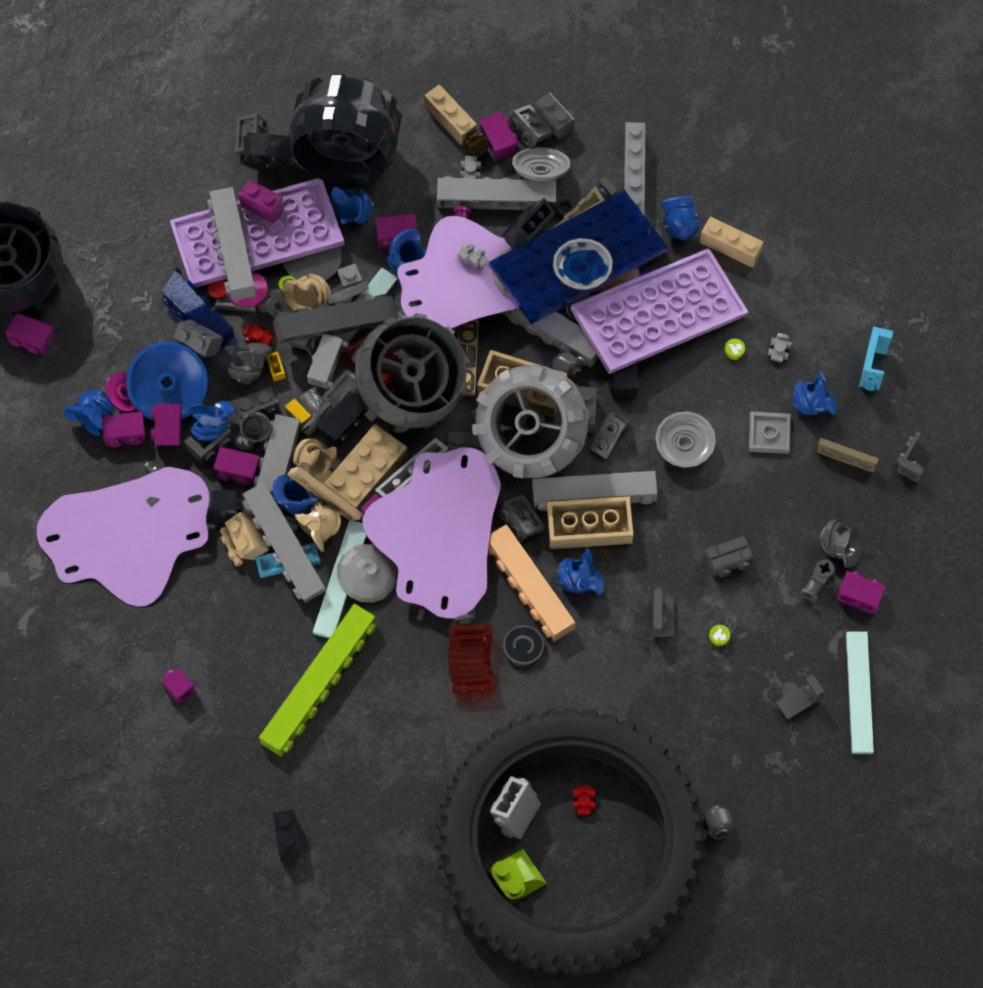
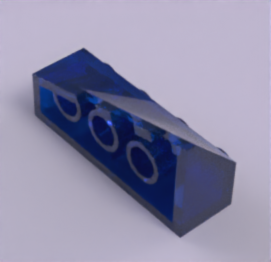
[162,267,235,349]

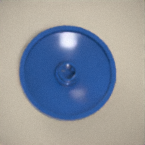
[126,342,208,420]

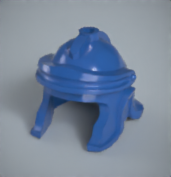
[330,186,374,224]
[662,196,700,241]
[387,229,426,276]
[793,371,837,416]
[64,390,114,436]
[190,401,235,444]
[272,475,318,517]
[558,549,604,596]

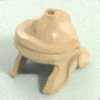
[283,273,331,311]
[293,439,337,484]
[294,501,341,552]

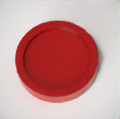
[208,280,227,299]

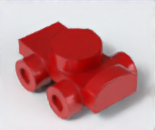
[242,324,273,345]
[573,785,595,816]

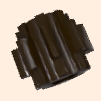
[463,132,489,157]

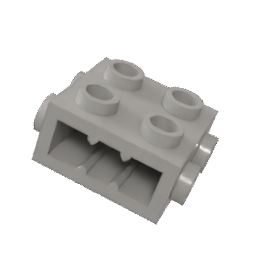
[490,777,541,839]

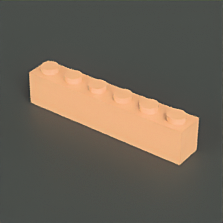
[488,525,575,642]

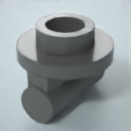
[454,608,475,627]

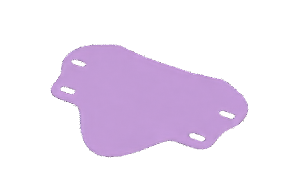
[397,216,563,329]
[363,448,501,618]
[37,467,210,606]

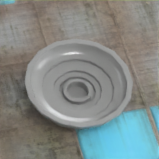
[512,147,570,182]
[553,238,613,290]
[655,411,716,468]
[337,544,397,603]

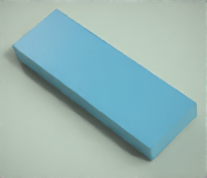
[255,543,321,578]

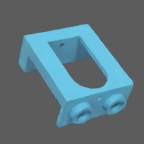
[859,327,893,391]

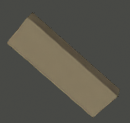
[816,438,879,472]

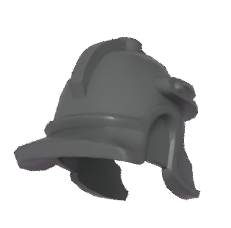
[225,343,272,385]
[819,519,864,568]

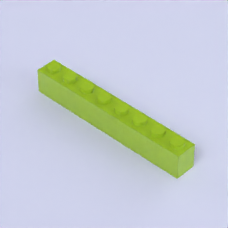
[259,604,377,756]

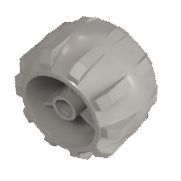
[472,365,590,478]

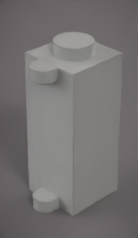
[307,333,349,390]

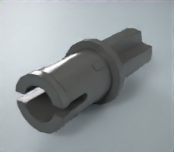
[299,401,334,438]

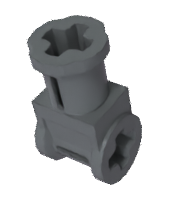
[800,559,834,602]

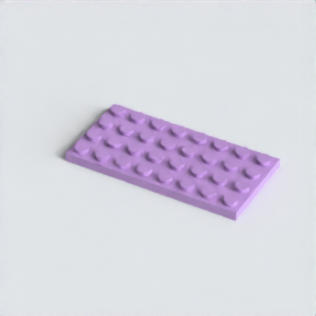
[170,178,344,289]
[570,248,748,374]

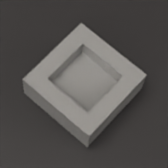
[337,263,363,289]

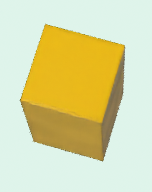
[266,351,286,382]
[285,398,311,428]

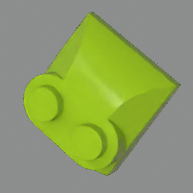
[487,849,547,906]

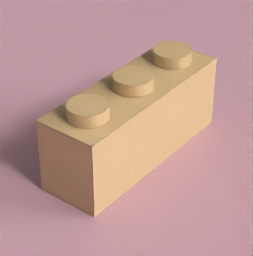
[424,84,477,146]
[700,217,764,268]

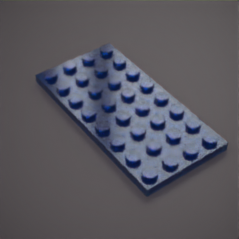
[489,190,668,324]

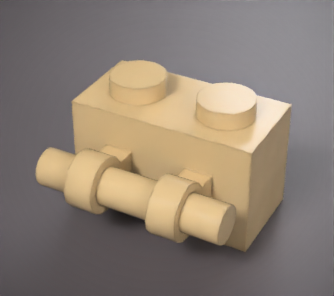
[220,512,270,566]

